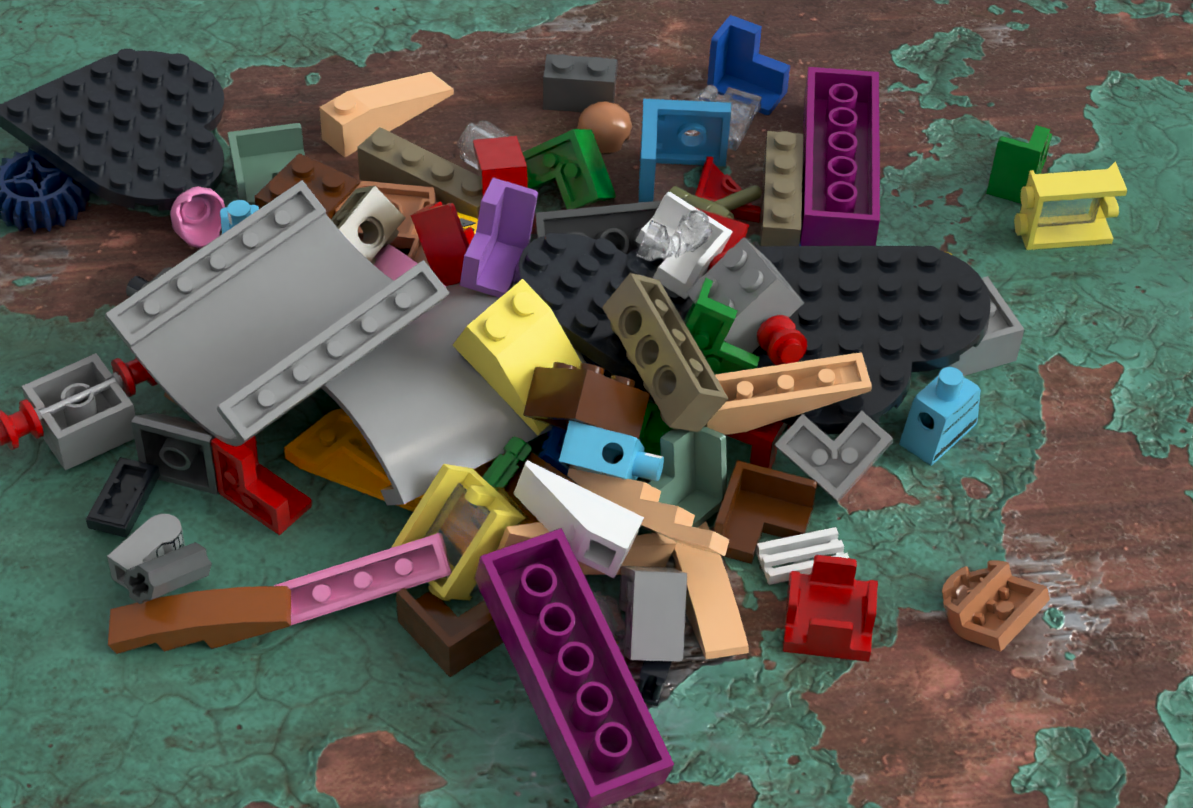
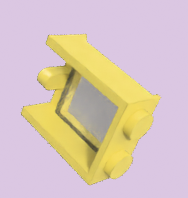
[1014,161,1127,250]
[392,464,526,601]

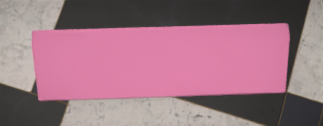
[274,533,452,625]

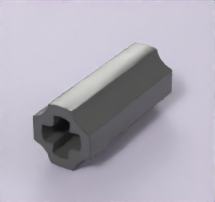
[124,542,212,604]

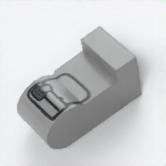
[107,514,185,589]

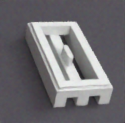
[756,527,849,585]

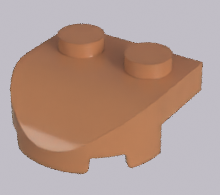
[942,560,1050,652]

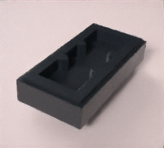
[86,457,160,538]

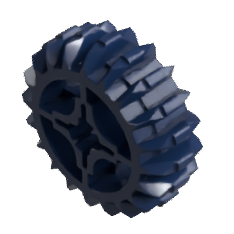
[0,147,91,234]

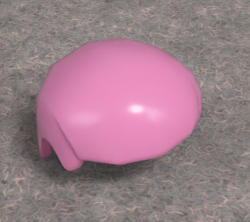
[170,187,225,248]

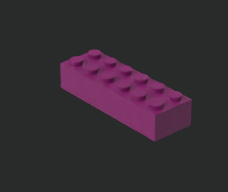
[800,67,880,246]
[474,528,674,808]

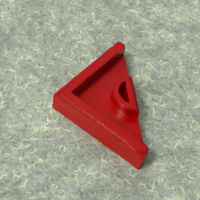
[695,156,761,223]

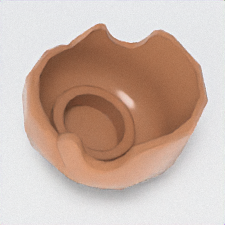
[577,101,632,153]

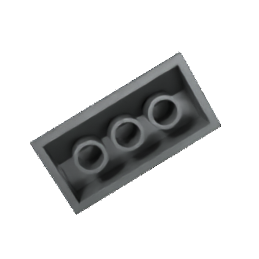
[531,198,684,254]

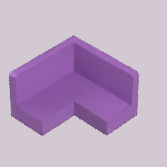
[460,178,538,298]

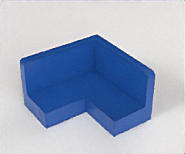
[706,15,790,115]

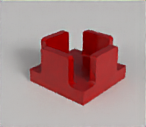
[783,555,878,662]

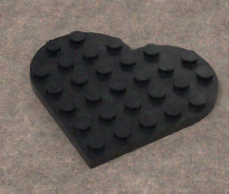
[0,49,224,211]
[513,233,726,403]
[752,246,990,434]

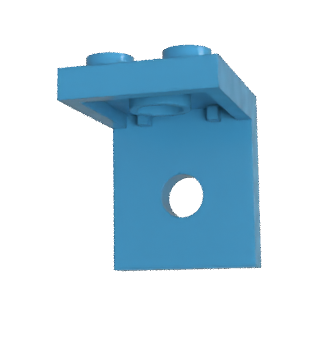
[638,99,731,203]

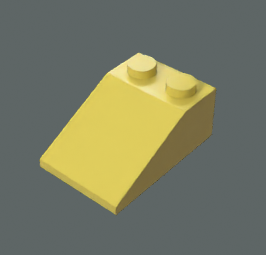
[453,279,582,436]

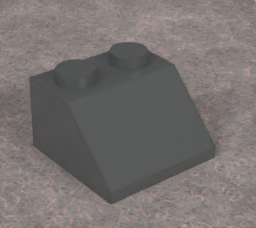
[543,54,618,112]

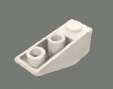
[514,460,644,578]

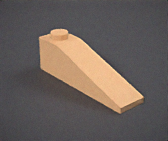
[319,72,454,157]
[705,352,872,435]

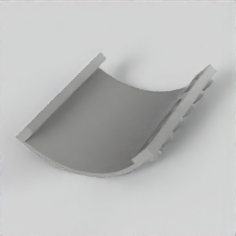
[105,180,450,446]
[321,282,586,505]

